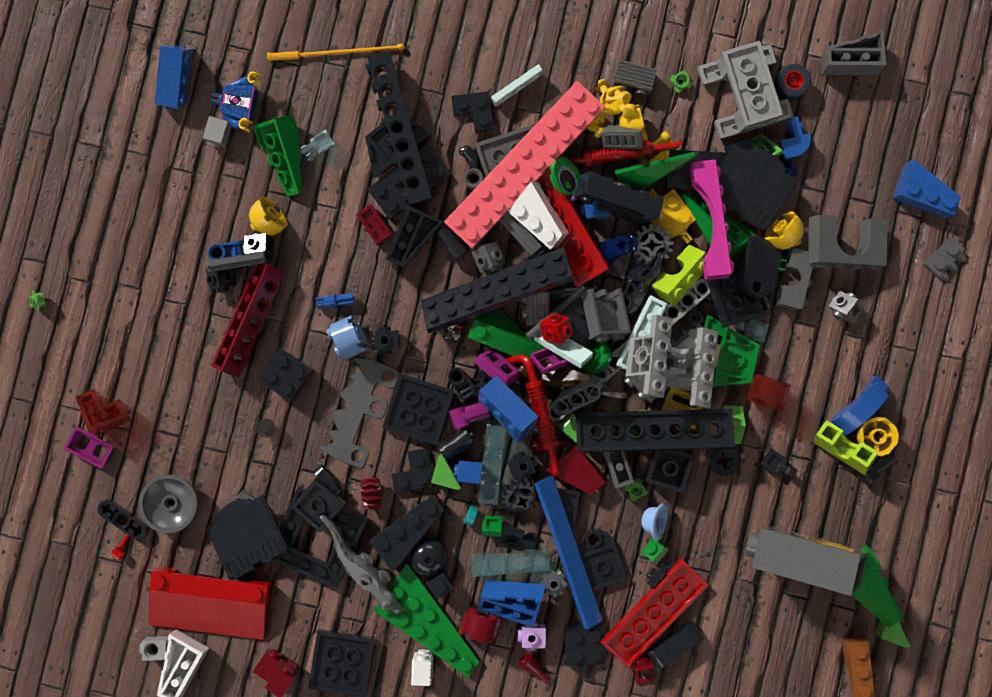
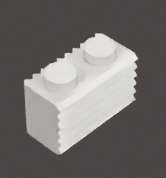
[411,649,434,686]

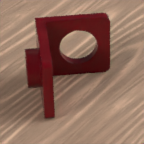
[632,658,655,685]

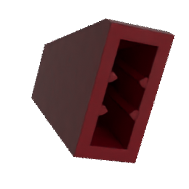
[546,445,606,494]

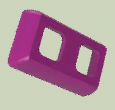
[474,348,520,387]
[530,348,571,375]
[64,427,114,468]

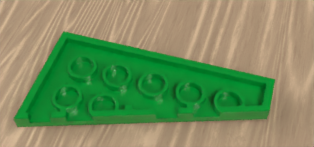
[374,562,479,677]

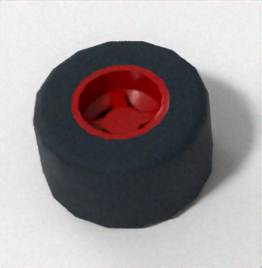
[773,64,811,101]

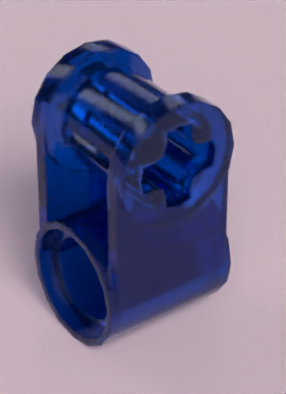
[599,235,638,261]

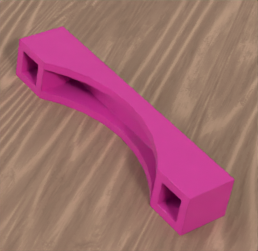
[690,160,734,280]

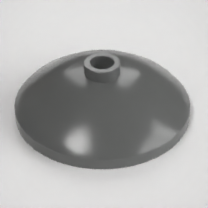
[139,475,198,533]

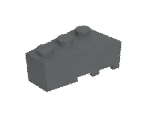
[821,29,886,75]

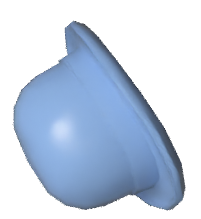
[641,503,669,541]

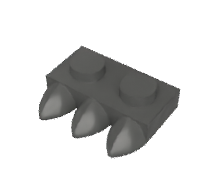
[923,236,967,281]

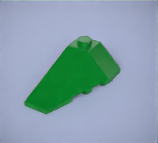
[253,114,302,197]
[615,152,699,191]
[682,190,756,260]
[468,309,544,364]
[853,545,903,627]

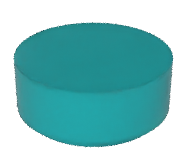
[464,505,478,526]

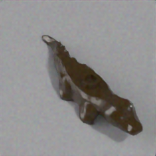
[512,362,627,399]

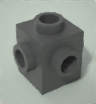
[472,241,506,274]
[539,567,568,598]

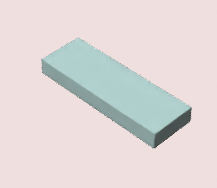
[491,64,542,107]
[534,332,593,368]

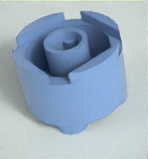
[327,315,368,359]

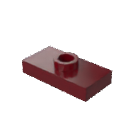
[356,203,393,246]

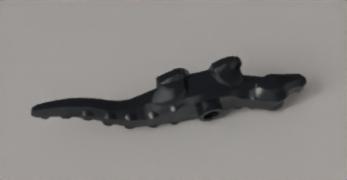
[607,252,665,350]

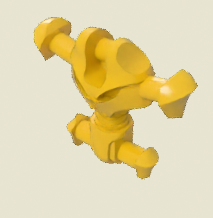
[587,79,637,138]

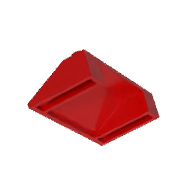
[149,567,272,640]

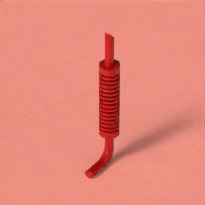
[558,141,683,168]
[505,355,560,478]

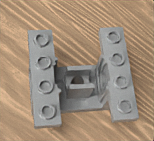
[697,41,794,140]
[626,315,718,409]

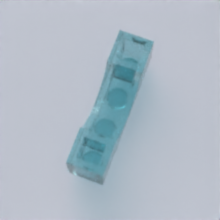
[478,424,506,505]
[471,548,550,577]

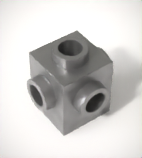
[829,291,865,323]

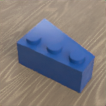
[155,45,195,108]
[892,159,961,219]
[478,376,538,444]
[478,580,546,627]

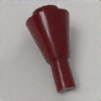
[531,434,567,453]
[519,652,551,684]

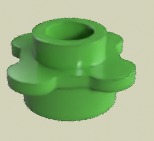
[670,71,692,93]
[29,290,45,312]
[625,478,647,501]

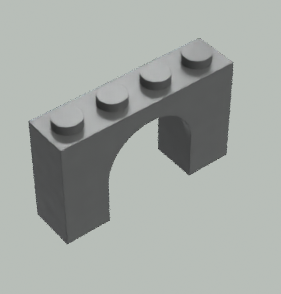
[808,215,887,271]

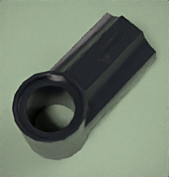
[853,453,895,485]

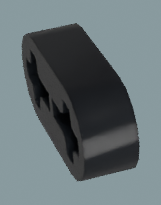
[313,464,344,496]

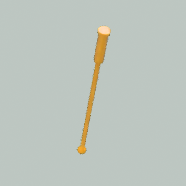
[267,43,405,62]

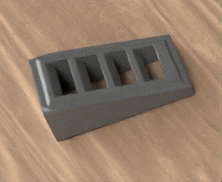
[601,125,644,149]

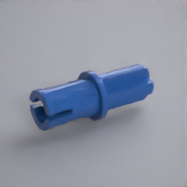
[316,293,355,309]

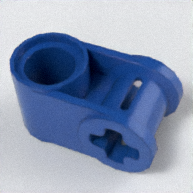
[208,241,245,260]

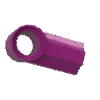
[449,403,490,429]

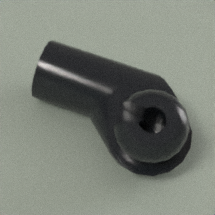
[459,145,478,169]

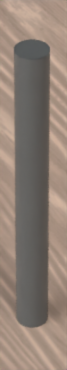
[526,285,587,340]

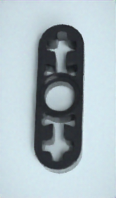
[97,499,149,540]

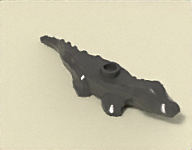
[319,515,403,614]

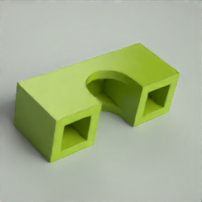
[652,245,707,306]
[814,420,878,475]

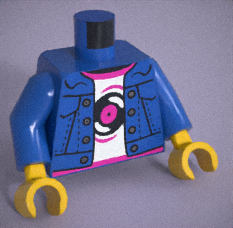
[211,72,261,133]

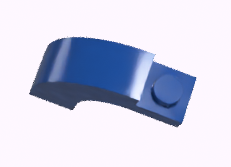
[831,375,890,436]

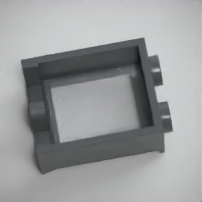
[580,288,631,342]

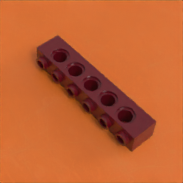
[211,263,285,377]

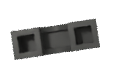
[775,248,816,310]

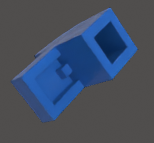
[776,117,811,162]

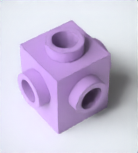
[518,622,546,651]

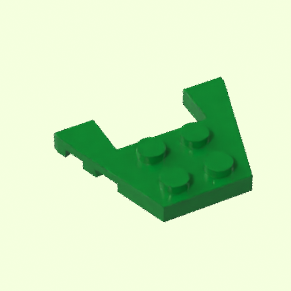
[703,315,760,387]

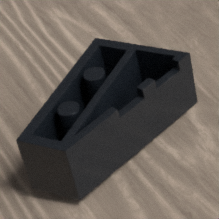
[384,206,444,267]

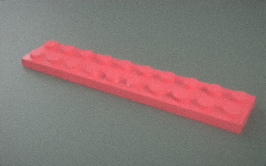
[444,81,605,249]

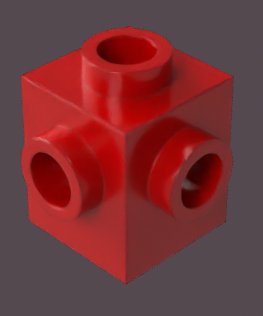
[539,314,573,344]

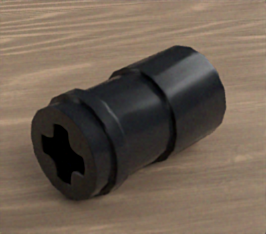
[436,226,469,262]
[438,428,475,461]

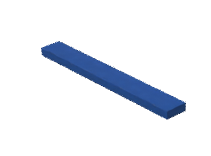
[535,476,603,629]

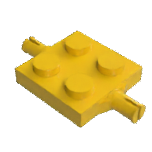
[648,189,695,244]

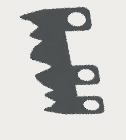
[320,358,399,468]

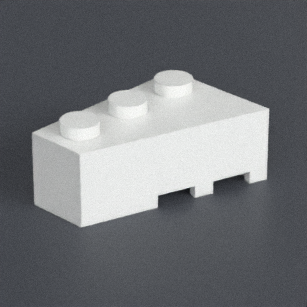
[508,181,569,250]
[157,629,209,697]

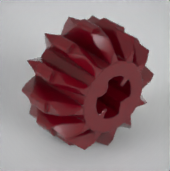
[361,477,382,510]

